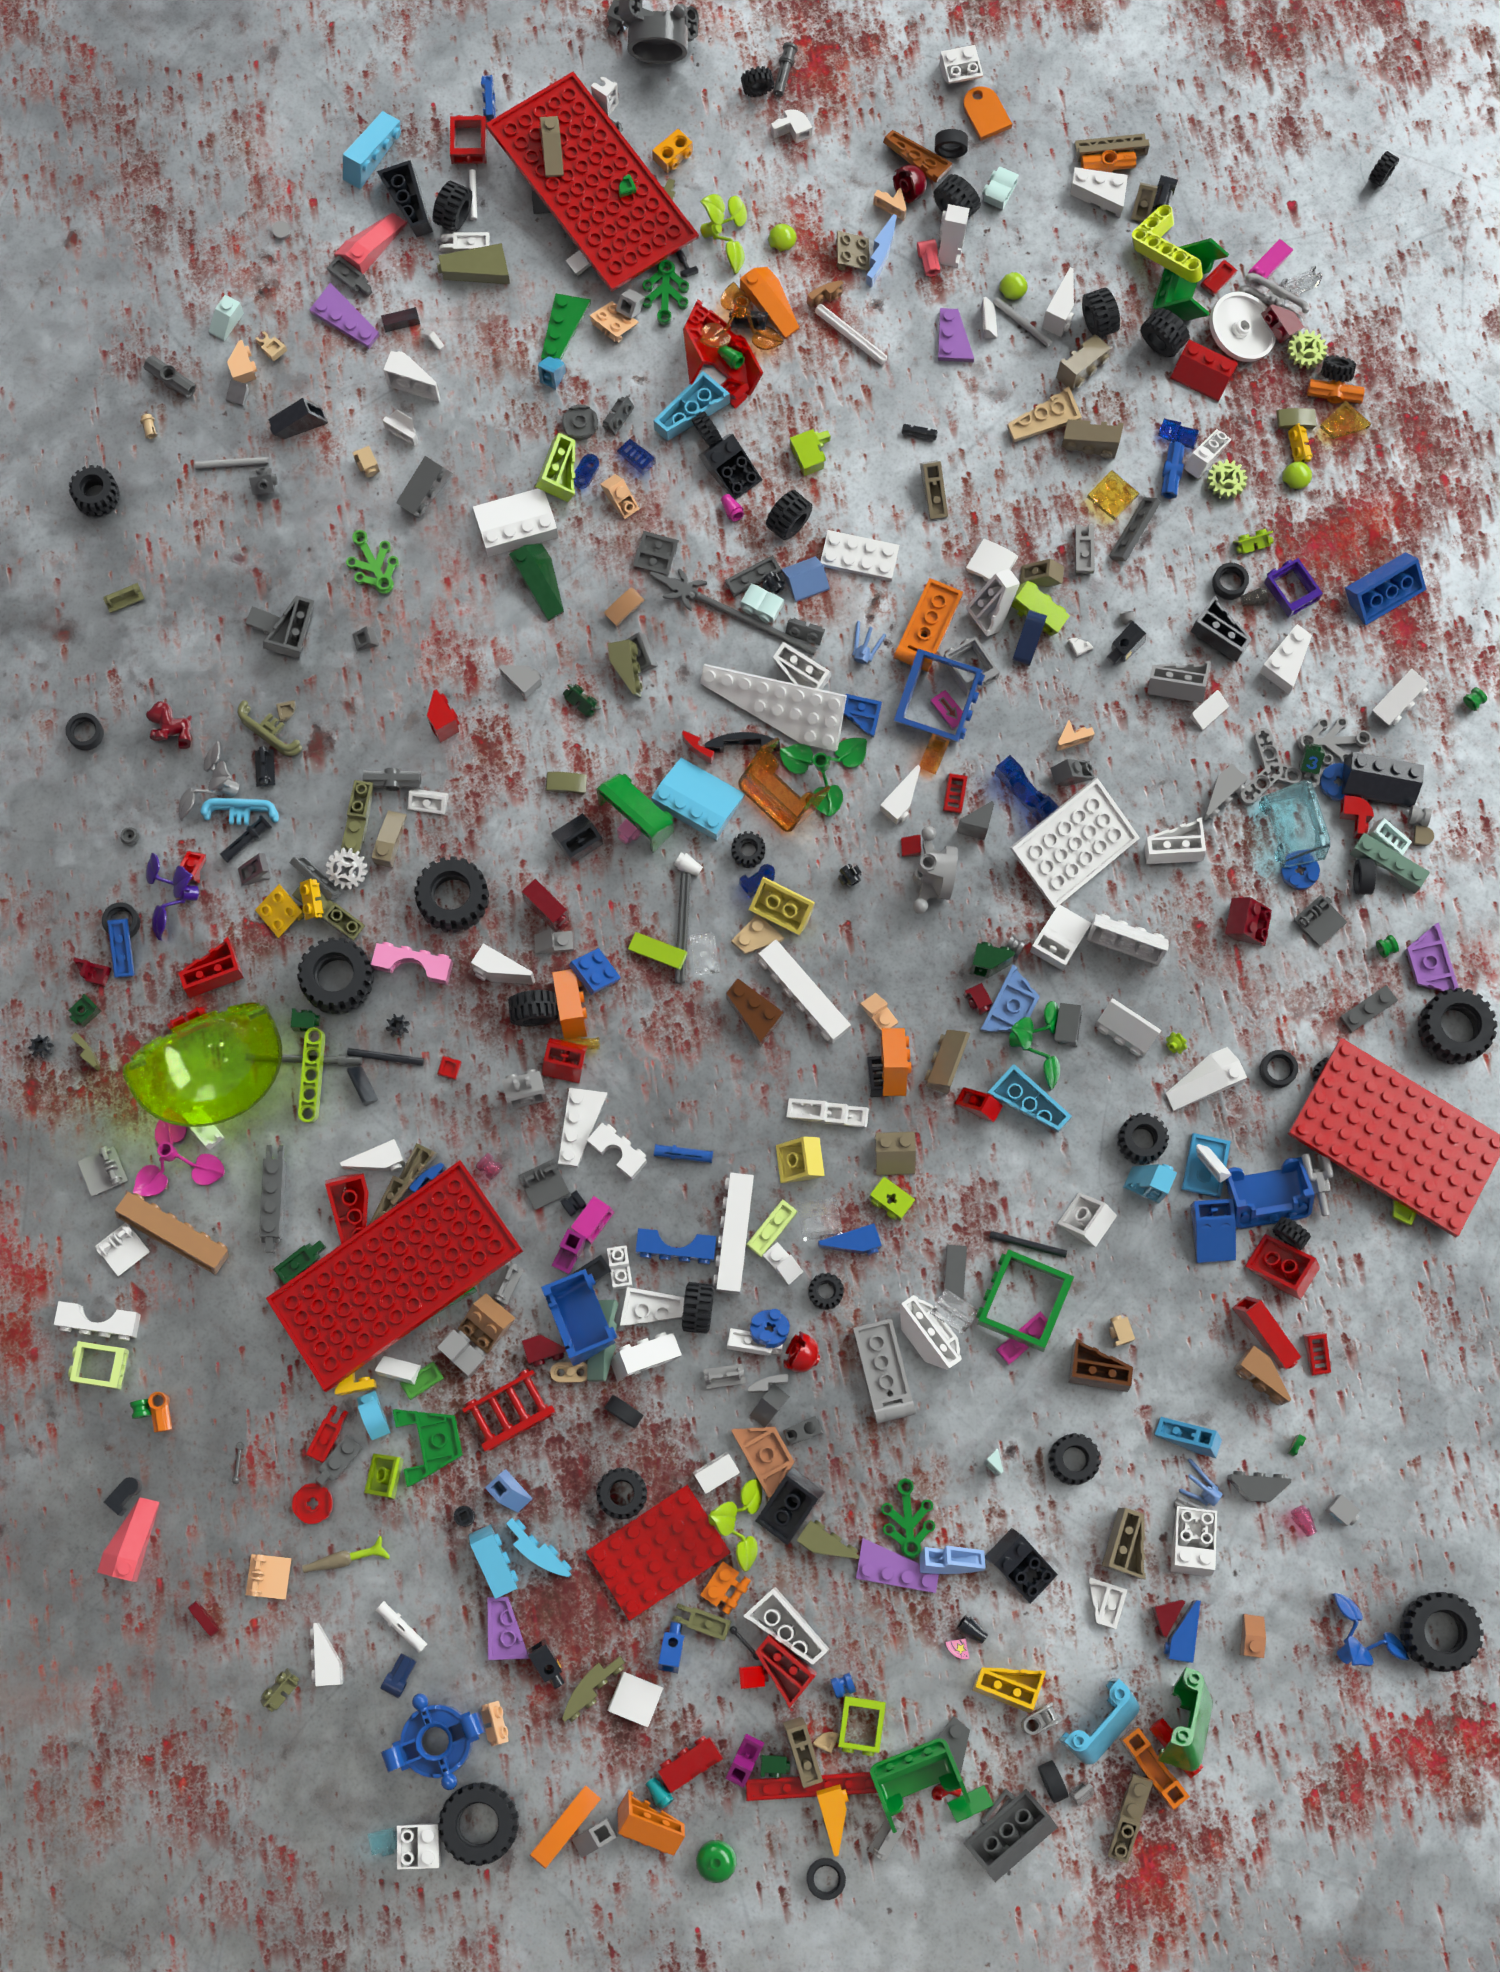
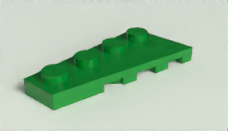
[541,293,591,361]

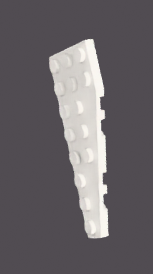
[700,664,847,751]

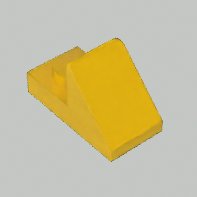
[335,1373,377,1396]

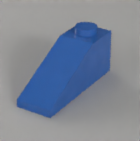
[818,1223,882,1256]
[1163,1600,1201,1663]

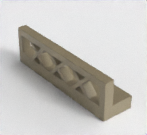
[1074,133,1150,162]

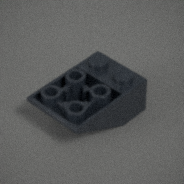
[698,434,763,500]
[985,1528,1058,1604]

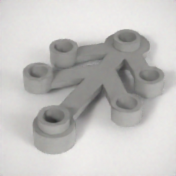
[1297,717,1372,766]

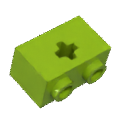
[869,1177,915,1221]

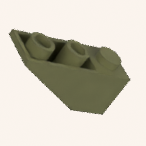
[608,639,643,698]
[796,1520,860,1560]

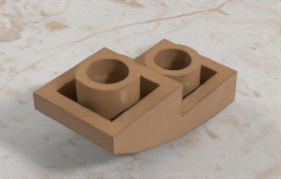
[807,281,844,308]
[604,587,645,626]

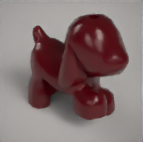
[146,701,192,749]

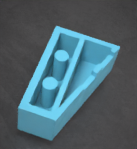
[1123,1164,1177,1203]

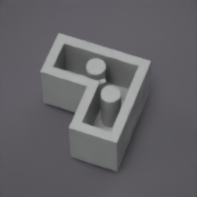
[437,1329,486,1378]

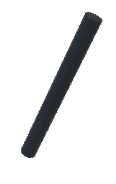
[347,1048,425,1066]
[989,1231,1067,1258]

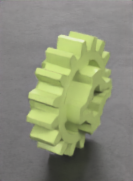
[1287,330,1328,369]
[1207,459,1248,500]

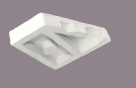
[1089,1578,1128,1630]

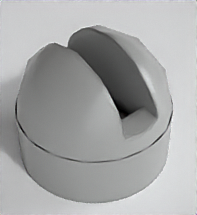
[1120,611,1135,625]

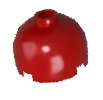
[783,1331,820,1373]

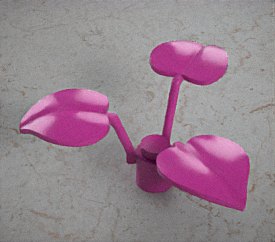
[133,1110,225,1197]

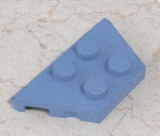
[981,965,1040,1032]

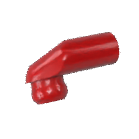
[932,1783,961,1801]

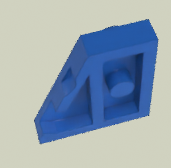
[844,694,882,737]

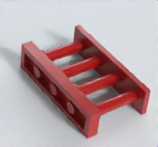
[462,1369,556,1453]

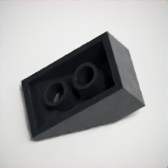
[755,1468,825,1545]

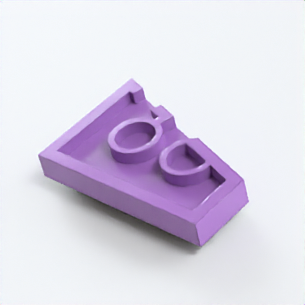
[938,308,974,362]

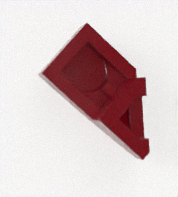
[73,957,111,987]

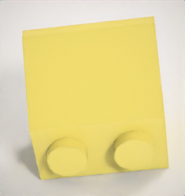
[776,1137,825,1183]

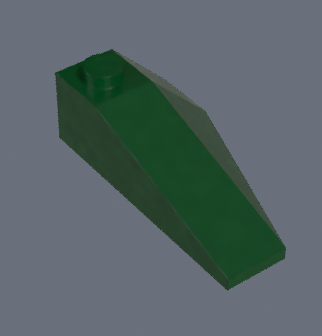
[509,543,564,621]

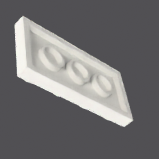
[820,530,900,581]

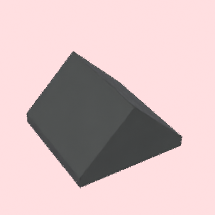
[957,801,994,840]

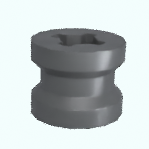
[1006,935,1026,958]

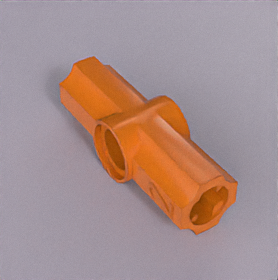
[1081,150,1136,173]
[1307,379,1365,404]

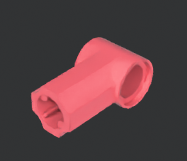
[917,239,941,277]

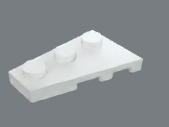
[620,1287,684,1327]

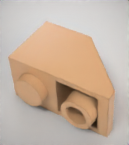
[227,340,257,383]
[600,474,639,519]

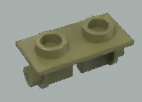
[103,583,144,613]
[260,1668,300,1712]

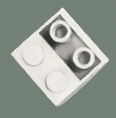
[939,45,983,84]
[397,1823,442,1870]

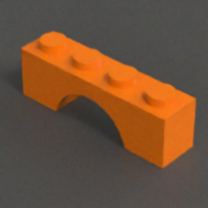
[1119,1727,1190,1810]

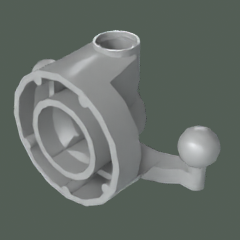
[912,826,958,914]

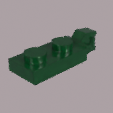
[273,1240,326,1285]

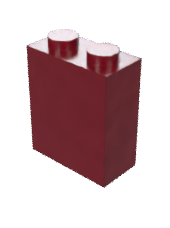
[521,879,569,932]

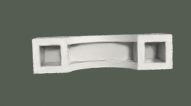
[54,1301,141,1341]

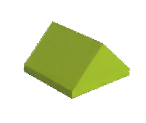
[364,1453,404,1499]

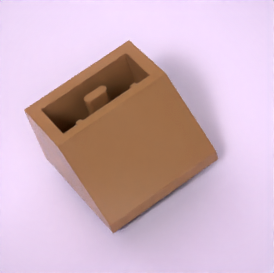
[458,1293,516,1354]

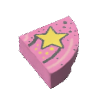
[945,1638,969,1659]

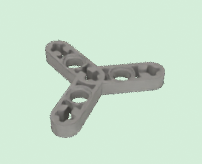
[1239,728,1320,806]

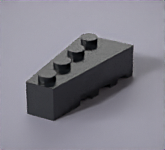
[377,160,433,237]

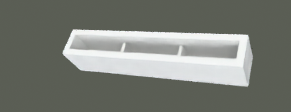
[758,940,851,1044]
[713,1173,754,1294]

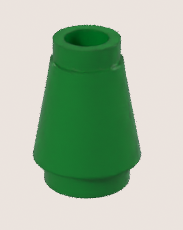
[718,344,744,369]

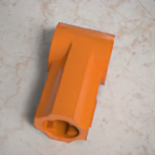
[148,1392,172,1433]

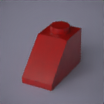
[954,1087,1003,1122]
[739,1665,769,1689]

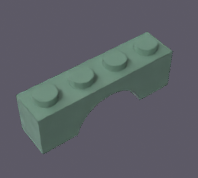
[1350,833,1430,894]

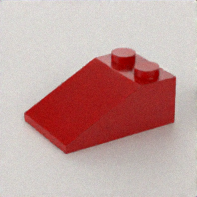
[1245,1234,1320,1300]

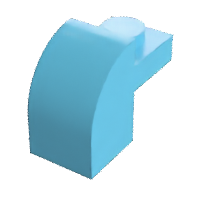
[357,1391,391,1440]

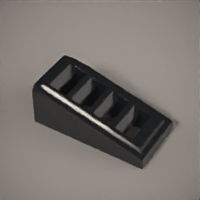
[867,1056,888,1097]

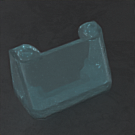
[1259,779,1330,868]

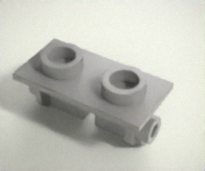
[490,1262,524,1305]
[704,1364,746,1389]
[868,1816,906,1862]

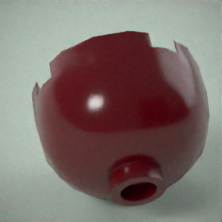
[893,165,927,203]

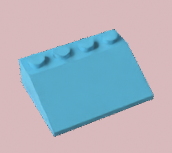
[651,758,745,841]

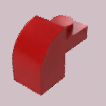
[1339,795,1374,839]

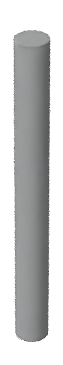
[993,297,1052,347]
[195,457,269,469]

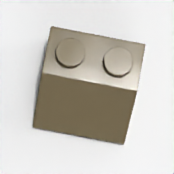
[875,1132,916,1175]

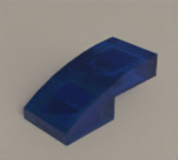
[1158,418,1200,449]

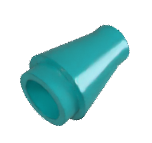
[645,1777,674,1810]

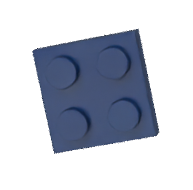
[569,948,621,995]

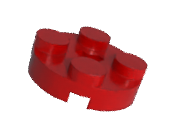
[292,1483,333,1524]

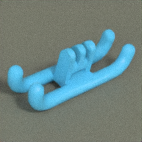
[200,798,279,825]

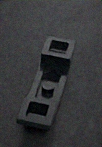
[705,732,780,753]

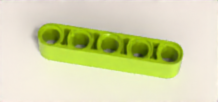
[298,1027,325,1123]

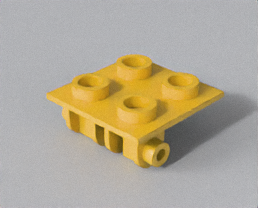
[255,884,304,938]

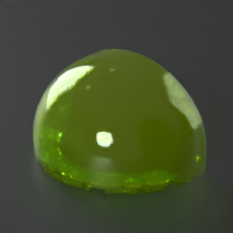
[123,1002,282,1127]

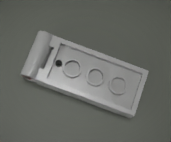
[853,1319,916,1424]

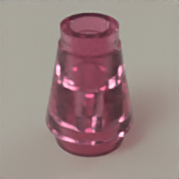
[1291,1505,1317,1537]

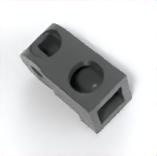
[783,1416,824,1446]

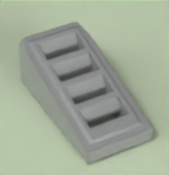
[1069,1781,1094,1806]

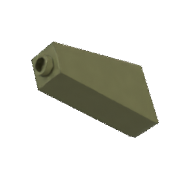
[436,243,510,284]

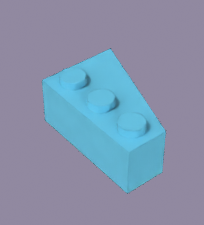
[469,1524,519,1599]

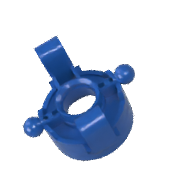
[381,1693,486,1790]

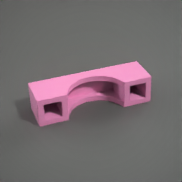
[371,942,453,985]

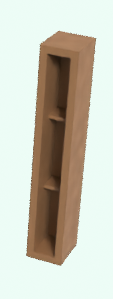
[115,1191,229,1275]

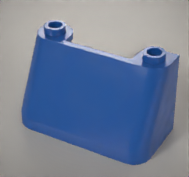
[1225,1157,1315,1228]
[541,1269,617,1366]

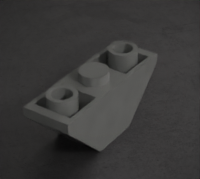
[1227,1471,1291,1503]

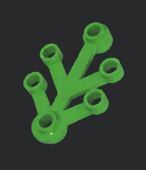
[346,530,399,594]

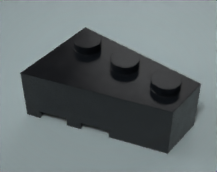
[1190,596,1252,662]

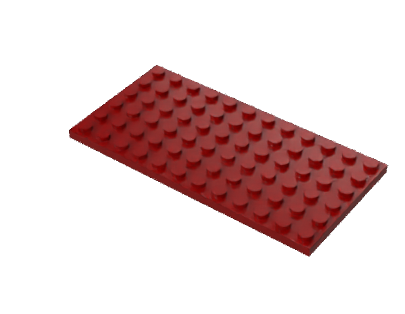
[486,71,699,292]
[266,1160,523,1392]

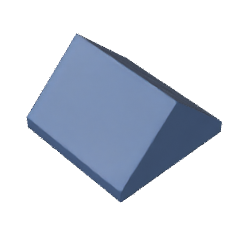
[782,556,830,602]

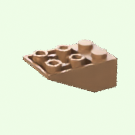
[1233,1346,1291,1405]

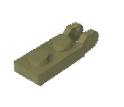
[672,1603,732,1641]

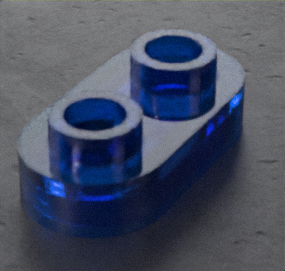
[574,454,600,489]

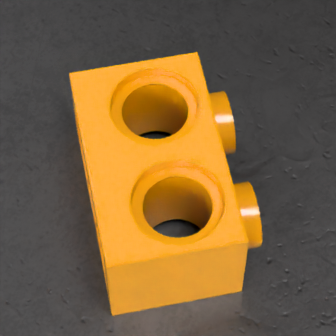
[652,129,693,173]

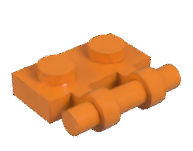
[700,1561,751,1615]

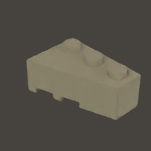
[1061,419,1124,459]

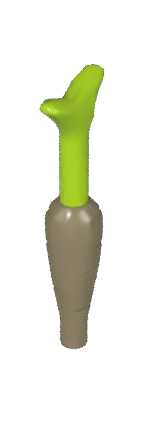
[302,1536,390,1573]

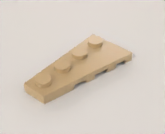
[1007,386,1082,443]

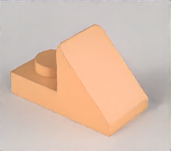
[873,188,906,221]
[1056,720,1095,751]
[860,993,898,1032]

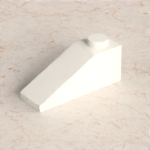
[879,765,920,825]
[340,1139,405,1172]

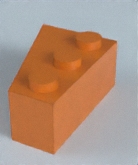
[552,969,588,1041]
[881,1028,911,1096]
[617,1789,685,1856]

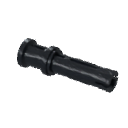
[220,815,272,863]

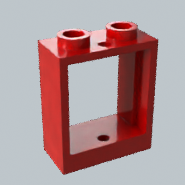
[450,115,487,164]

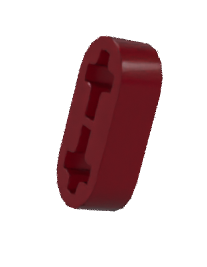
[188,1600,220,1637]

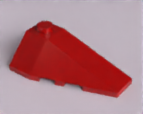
[325,1173,369,1244]

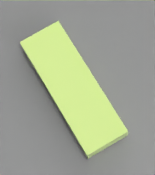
[746,1199,798,1257]

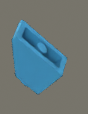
[538,356,566,390]

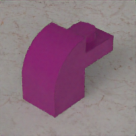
[551,1228,586,1275]
[725,1734,764,1788]

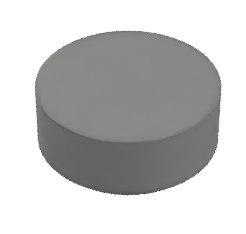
[272,221,291,240]

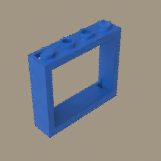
[894,649,985,742]

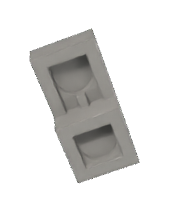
[748,1374,788,1393]

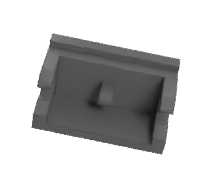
[1054,1003,1083,1047]

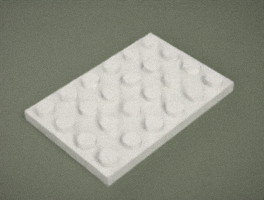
[1010,778,1140,908]

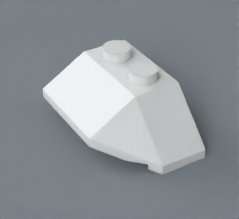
[899,1295,962,1370]

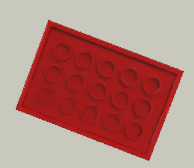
[586,1484,731,1621]

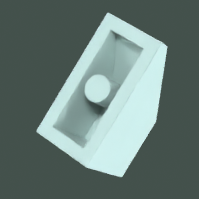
[209,295,244,341]

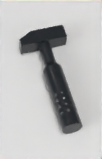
[676,249,698,277]

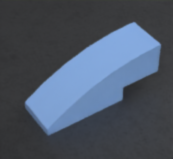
[919,1546,986,1574]

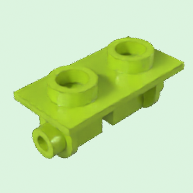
[1233,528,1274,555]

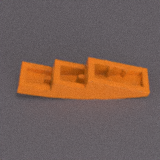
[530,1785,601,1869]

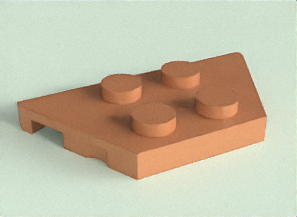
[731,1427,795,1498]

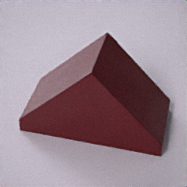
[1152,1600,1186,1638]

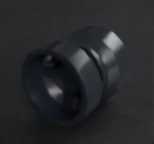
[560,1190,587,1217]
[454,1506,476,1527]

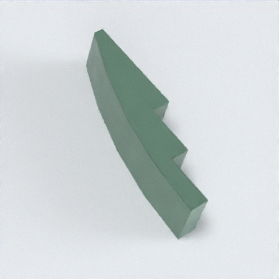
[587,1300,619,1382]

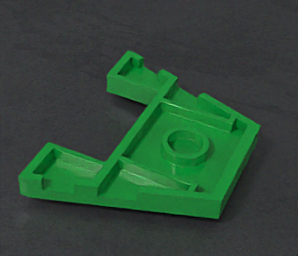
[393,1409,463,1487]

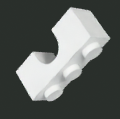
[587,1123,647,1180]

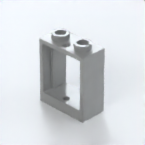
[944,636,1000,697]

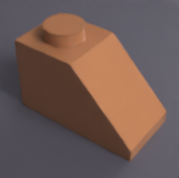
[1239,1614,1266,1658]

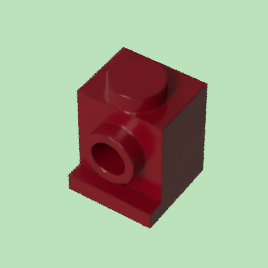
[963,983,993,1015]

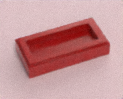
[1200,259,1238,297]

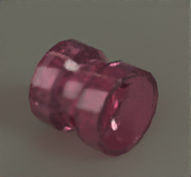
[476,1153,503,1180]

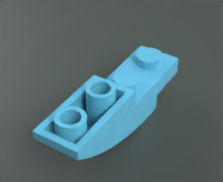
[506,1518,572,1577]

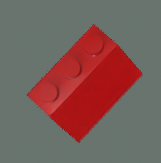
[1170,339,1238,402]

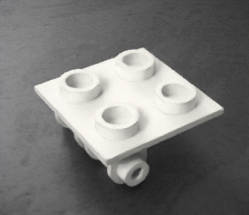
[95,1223,150,1277]

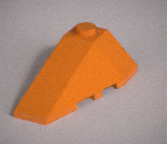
[740,267,799,339]

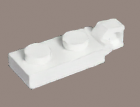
[727,1328,783,1355]

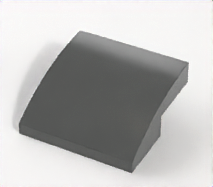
[633,531,679,575]

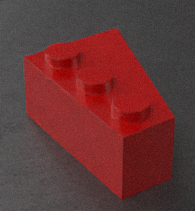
[178,937,244,998]
[658,1735,723,1793]

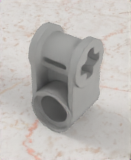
[1021,1702,1062,1735]

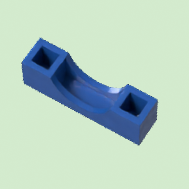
[636,1228,717,1265]

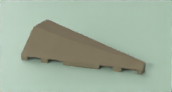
[369,1143,438,1224]

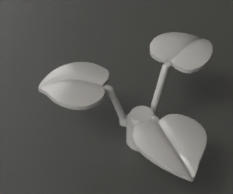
[178,741,239,821]

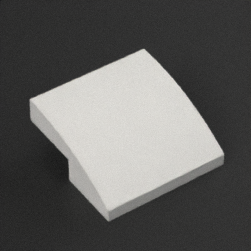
[966,539,1018,582]
[607,1672,663,1727]

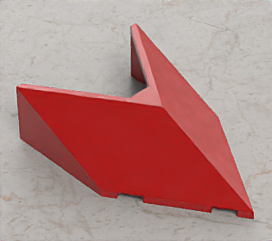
[683,299,763,396]

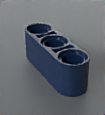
[1012,610,1047,666]

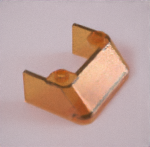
[738,738,831,832]

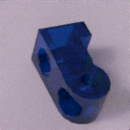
[739,864,775,898]

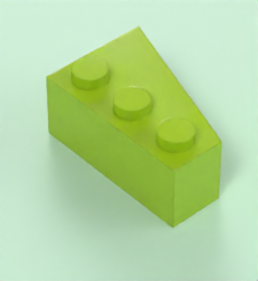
[535,433,575,502]
[1011,581,1070,636]

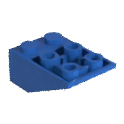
[1190,1199,1236,1263]

